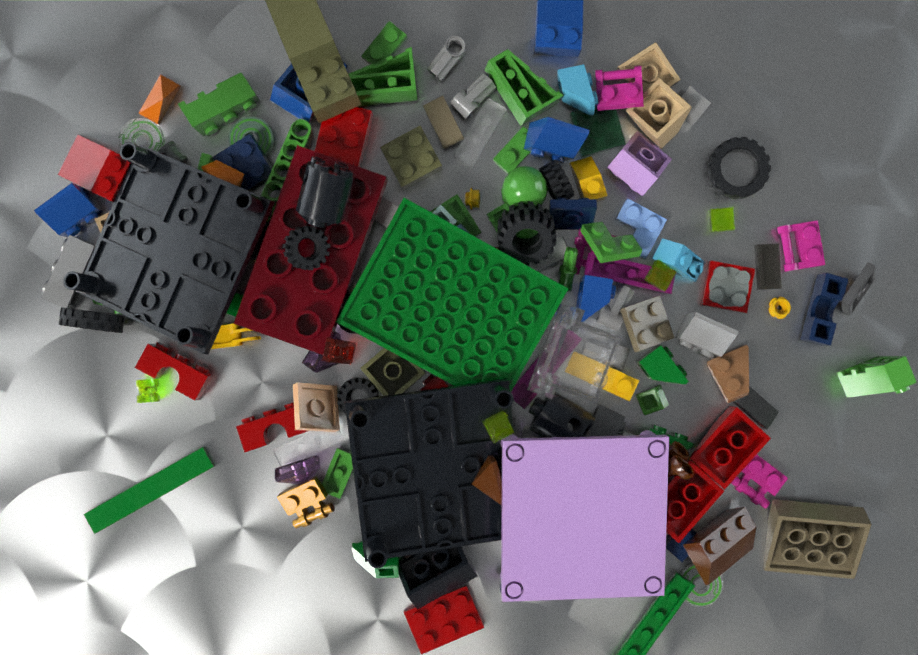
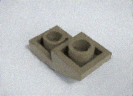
[423,96,464,149]

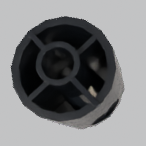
[296,156,355,228]
[528,390,596,438]

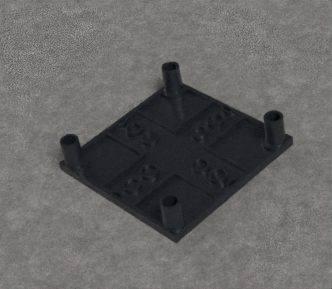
[63,142,275,355]
[344,379,514,569]

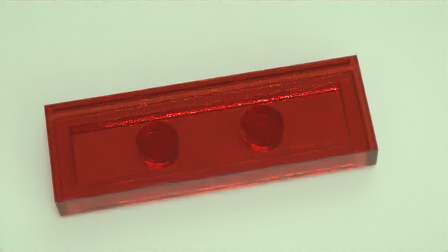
[322,338,356,365]

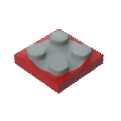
[701,261,755,313]

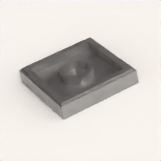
[842,262,876,316]

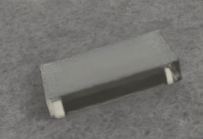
[754,243,782,290]

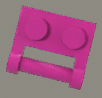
[595,66,644,111]
[777,220,825,272]

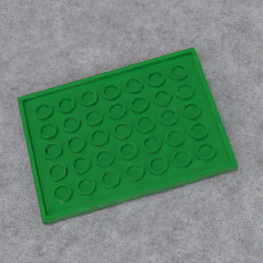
[336,198,568,392]

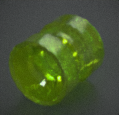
[135,379,160,403]

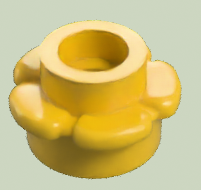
[465,187,480,210]
[768,297,791,319]

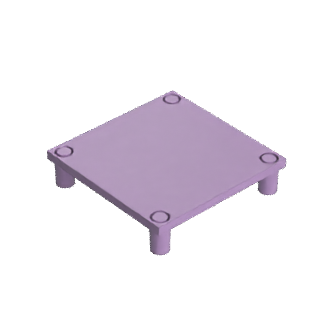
[500,430,669,602]

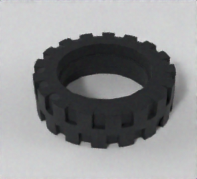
[707,137,771,199]
[58,307,125,333]

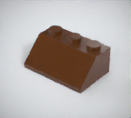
[683,507,757,585]

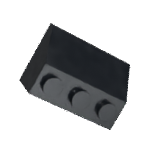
[399,546,478,609]

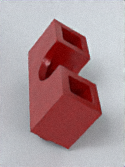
[134,342,213,401]
[236,402,308,453]

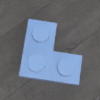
[616,198,667,260]

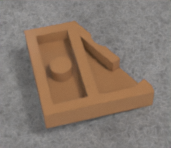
[707,345,749,404]

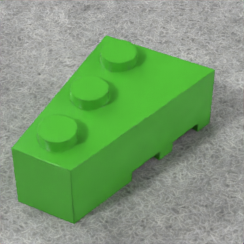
[348,47,418,107]
[484,49,564,126]
[178,72,260,137]
[837,356,917,398]

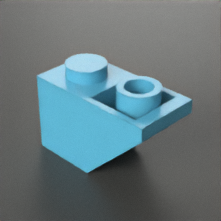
[557,64,598,115]
[652,238,706,282]

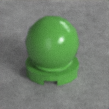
[501,166,548,207]

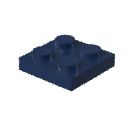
[212,134,273,190]
[548,198,597,230]

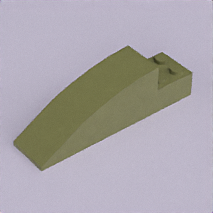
[265,0,361,123]

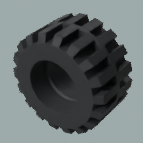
[497,201,557,266]

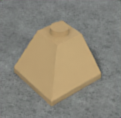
[626,78,692,149]

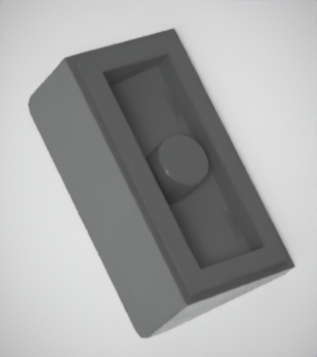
[733,386,779,430]

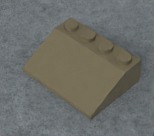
[763,499,872,579]

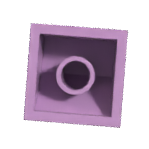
[607,131,672,196]

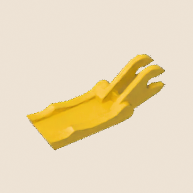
[211,323,261,349]

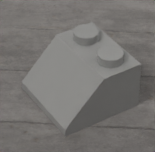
[675,312,739,359]

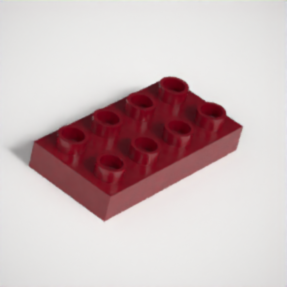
[234,145,388,355]

